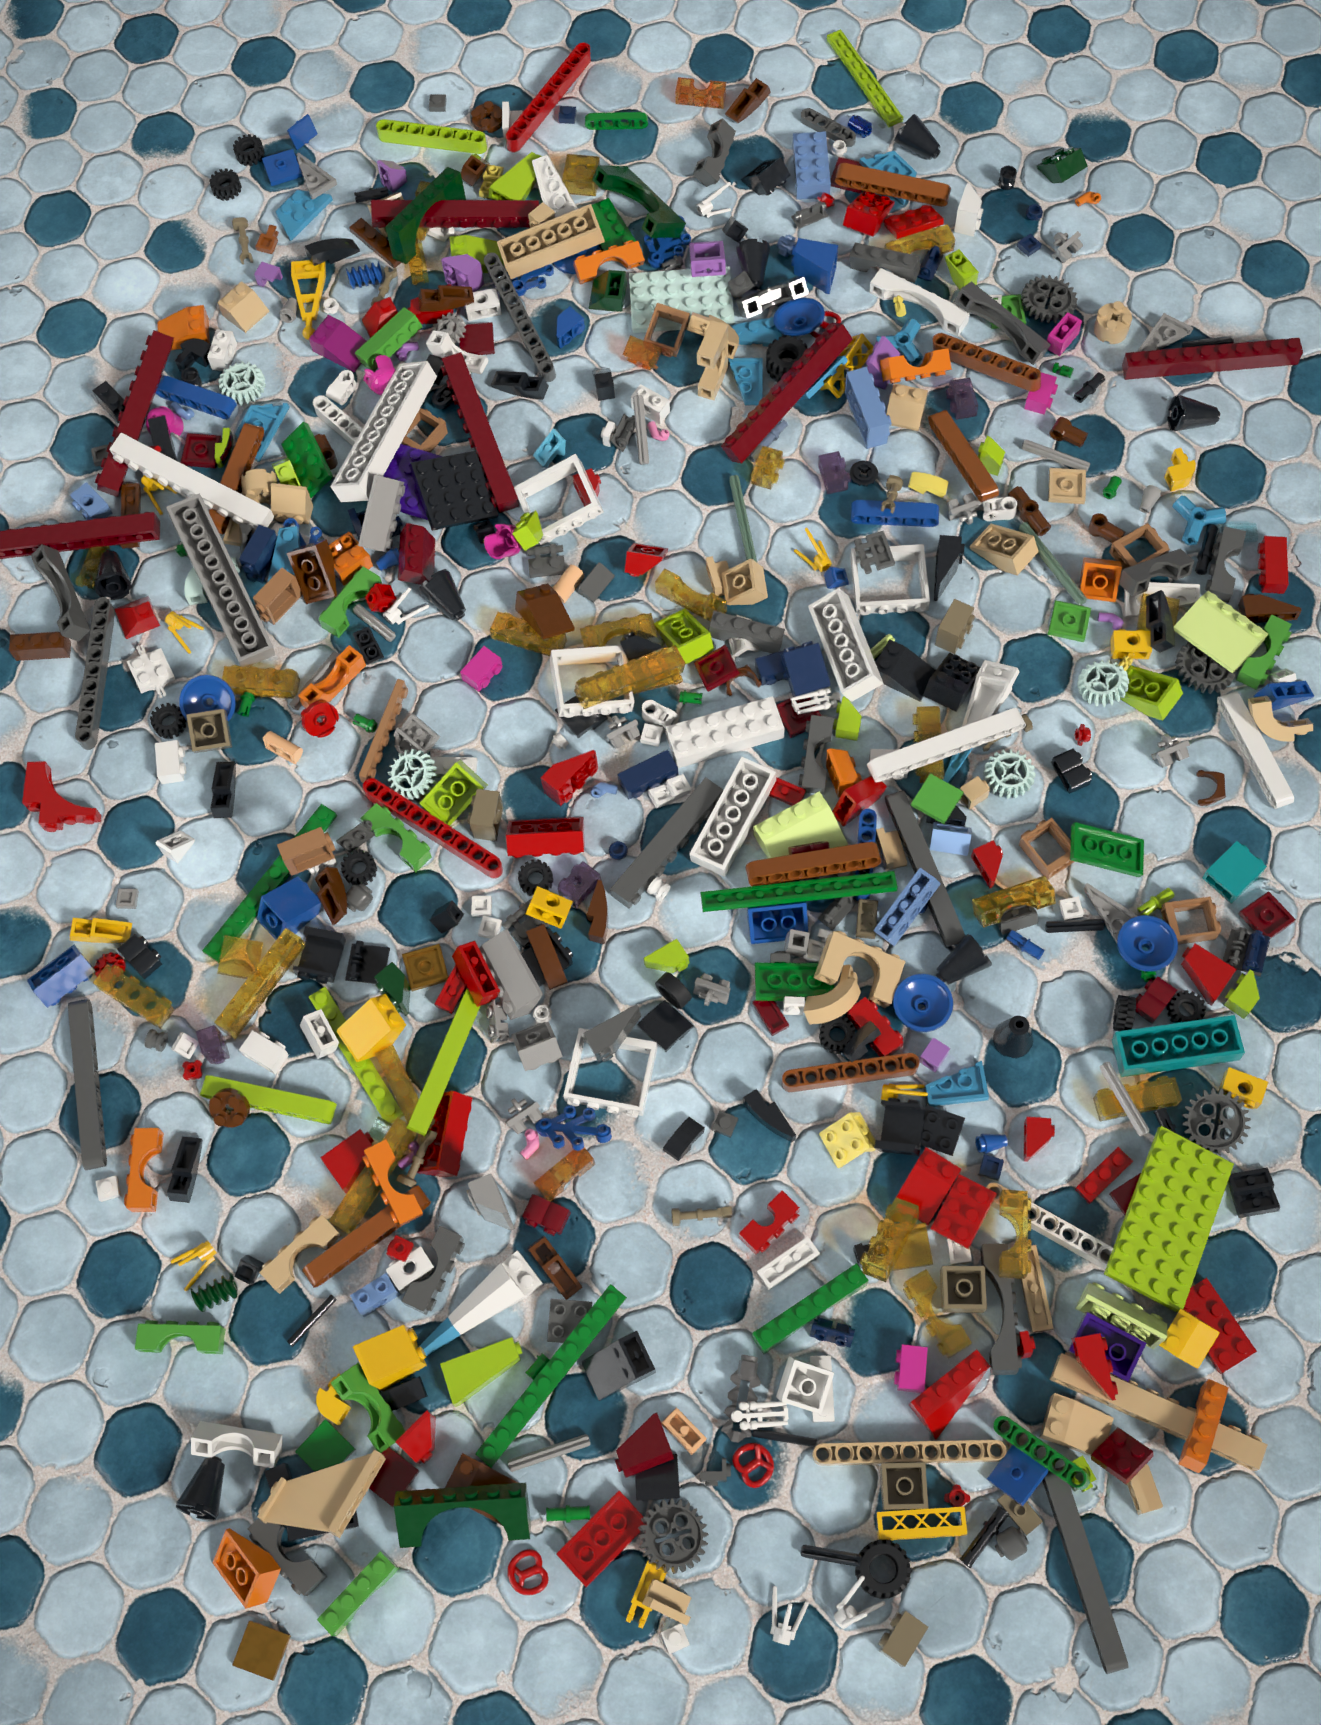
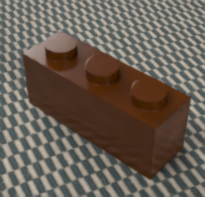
[9,632,71,661]

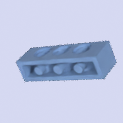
[873,868,941,946]

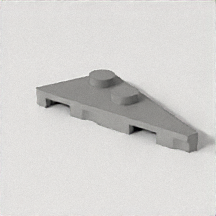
[296,153,337,199]
[1137,313,1193,352]
[1083,883,1137,943]

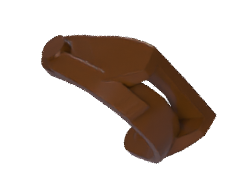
[726,665,761,697]
[1196,770,1226,806]

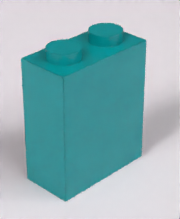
[1202,841,1267,904]

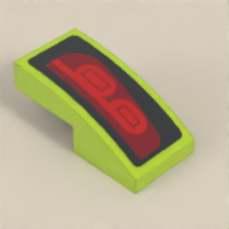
[215,428,234,468]

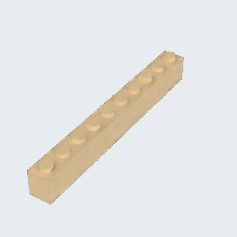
[1050,1352,1267,1471]

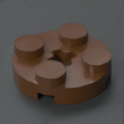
[471,101,502,133]
[209,1088,250,1128]

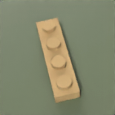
[1014,1245,1054,1333]

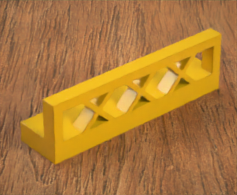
[820,333,874,398]
[876,1507,967,1540]

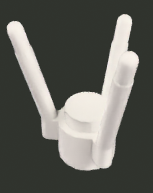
[696,182,731,218]
[383,587,429,625]
[834,1576,885,1629]
[770,1586,809,1645]

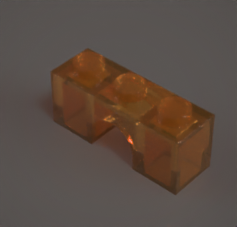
[675,77,726,109]
[533,1147,595,1202]

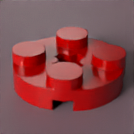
[301,700,339,738]

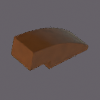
[725,78,771,123]
[418,285,474,312]
[314,867,347,925]
[587,880,609,944]
[526,924,568,990]
[527,1236,583,1300]

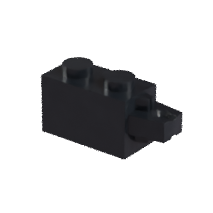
[92,381,126,423]

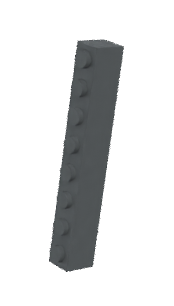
[610,777,724,909]

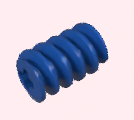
[346,261,383,289]

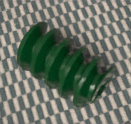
[191,1272,238,1312]

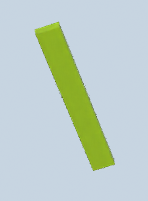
[826,29,904,127]
[406,989,480,1136]

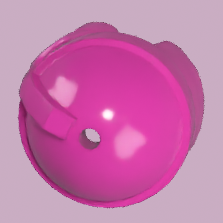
[363,355,396,395]
[146,406,184,436]
[484,524,522,559]

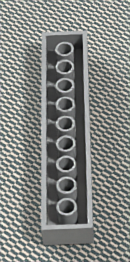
[166,493,275,669]

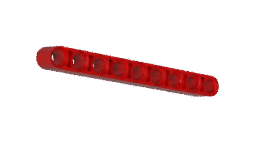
[506,42,591,152]
[363,778,503,878]

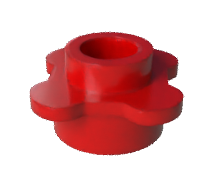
[817,192,835,208]
[1074,724,1091,746]
[182,1060,203,1080]
[944,1484,970,1507]

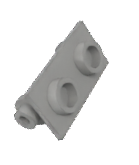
[486,1000,509,1044]

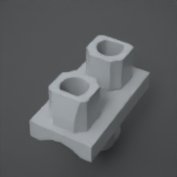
[1051,231,1083,263]
[947,493,982,525]
[605,715,640,749]
[1151,734,1190,768]
[693,973,731,1006]
[505,1098,543,1134]

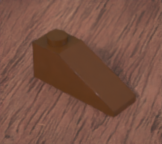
[1238,594,1302,623]

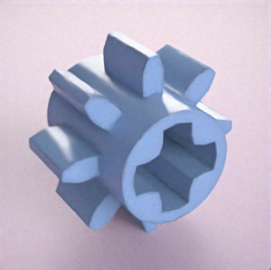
[777,234,797,257]

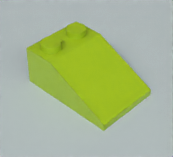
[450,235,504,274]
[653,608,714,666]
[1115,665,1183,721]
[419,760,488,826]

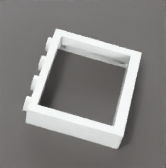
[514,454,604,546]
[850,544,930,615]
[550,645,634,718]
[563,1028,657,1117]

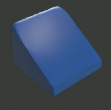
[824,567,849,589]

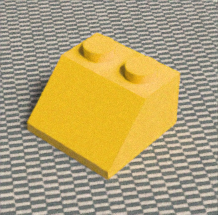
[1159,1309,1220,1369]

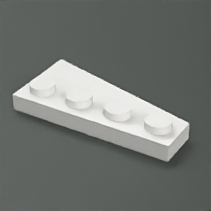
[532,155,578,218]
[1124,582,1200,618]

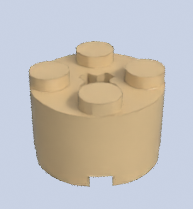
[1094,301,1132,344]
[241,469,277,505]

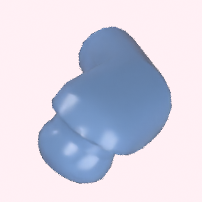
[170,402,195,420]
[590,782,618,798]

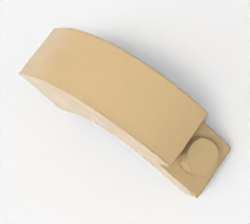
[687,312,739,359]
[1248,696,1313,742]
[804,965,861,1025]

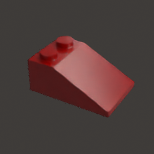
[892,1147,962,1225]

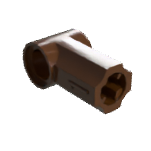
[1049,417,1088,447]
[314,434,338,470]
[1088,513,1125,543]

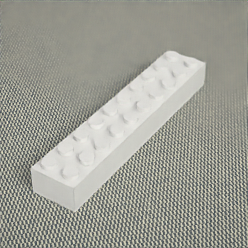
[330,361,437,502]

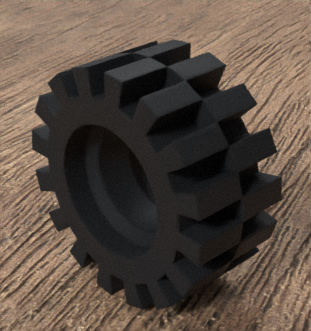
[233,134,265,166]
[209,168,242,201]
[150,703,187,739]
[341,849,377,886]
[518,859,553,896]
[1167,990,1206,1023]
[1113,995,1136,1031]
[819,1016,856,1054]

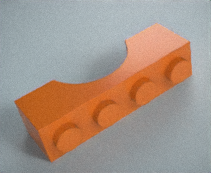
[573,240,645,284]
[880,349,952,384]
[298,645,366,708]
[124,1128,164,1212]
[362,1139,423,1226]
[1178,1379,1229,1473]

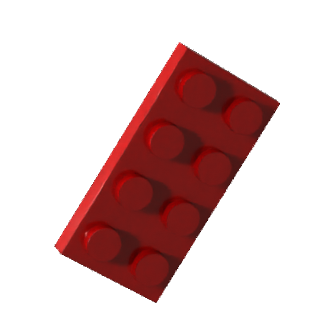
[1183,1278,1257,1374]
[556,1490,645,1588]

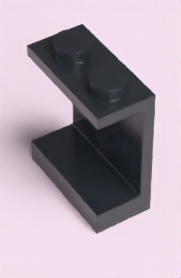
[292,926,346,984]
[521,928,573,987]
[874,1098,926,1156]

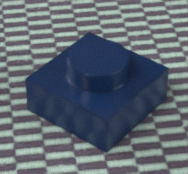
[558,106,577,124]
[1017,233,1042,257]
[978,1154,1004,1181]

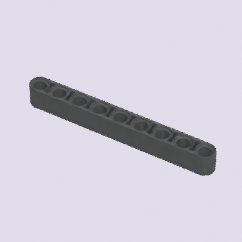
[484,253,556,382]
[75,597,115,750]
[885,790,965,948]
[68,999,107,1170]
[1042,1467,1129,1674]

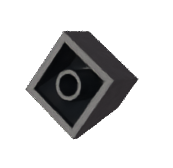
[741,158,790,196]

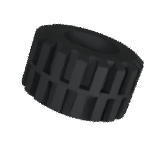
[766,336,808,382]
[855,1539,912,1599]

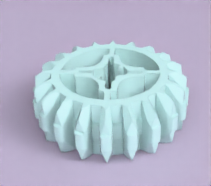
[218,361,266,406]
[1077,659,1129,708]
[387,749,438,800]
[983,749,1036,799]

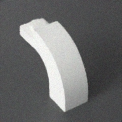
[426,330,489,374]

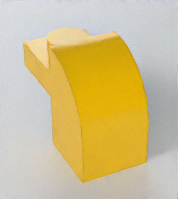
[1164,447,1196,492]
[316,1373,351,1426]

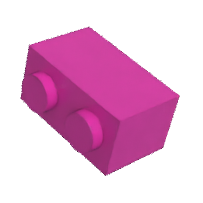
[1047,312,1082,357]
[1024,372,1058,415]
[460,646,502,692]
[894,1344,928,1393]

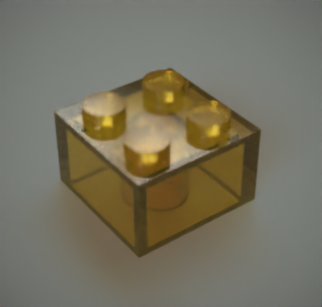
[562,154,600,196]

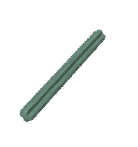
[729,475,757,562]
[1019,522,1087,606]

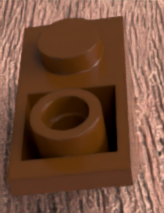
[461,154,490,187]

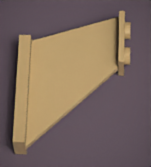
[257,1450,386,1538]

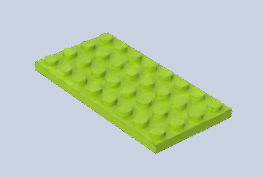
[1104,1126,1234,1313]

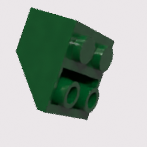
[1037,147,1088,183]
[589,270,627,312]
[374,962,411,1016]

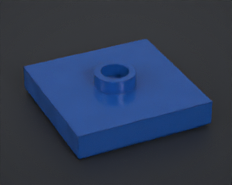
[262,149,303,186]
[987,1445,1049,1506]

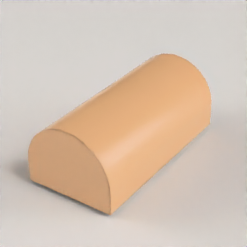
[553,565,584,604]
[263,731,303,765]
[661,1407,707,1455]

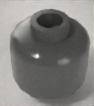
[346,883,373,912]
[995,1526,1029,1561]

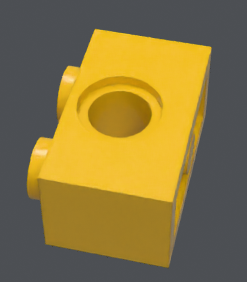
[1110,629,1152,659]
[525,886,573,929]
[1217,1067,1268,1109]

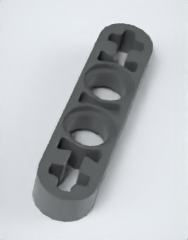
[801,108,856,147]

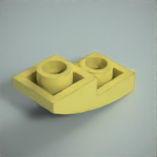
[479,165,504,199]
[908,472,949,498]

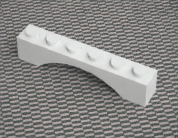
[869,268,970,337]

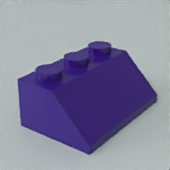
[1068,1312,1147,1382]

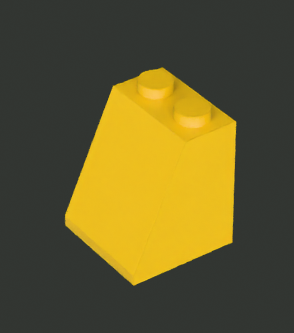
[336,994,406,1062]
[353,1325,427,1391]

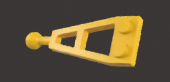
[291,260,326,340]

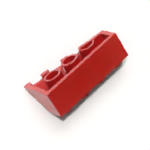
[417,1091,472,1177]
[909,1349,991,1440]

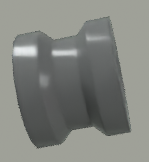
[145,1029,168,1052]

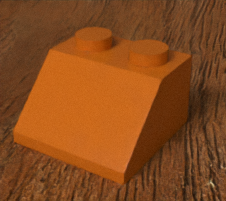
[1079,557,1122,602]
[825,748,862,798]

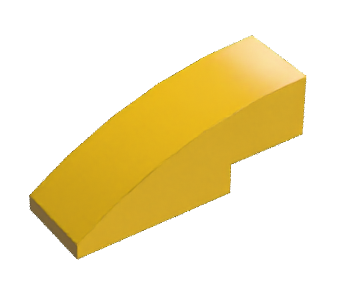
[70,918,132,943]

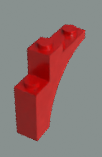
[22,761,102,832]

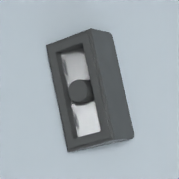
[239,523,253,554]
[578,562,615,603]
[993,902,1038,935]

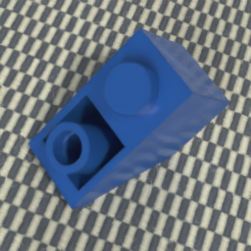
[556,307,585,349]

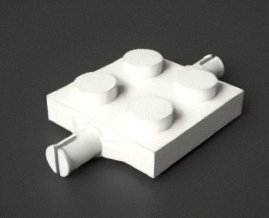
[126,645,176,698]

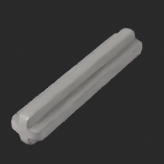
[353,604,396,642]

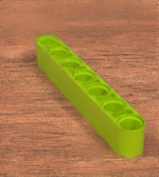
[376,119,487,154]
[200,1075,337,1124]

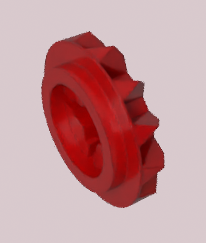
[94,952,126,982]

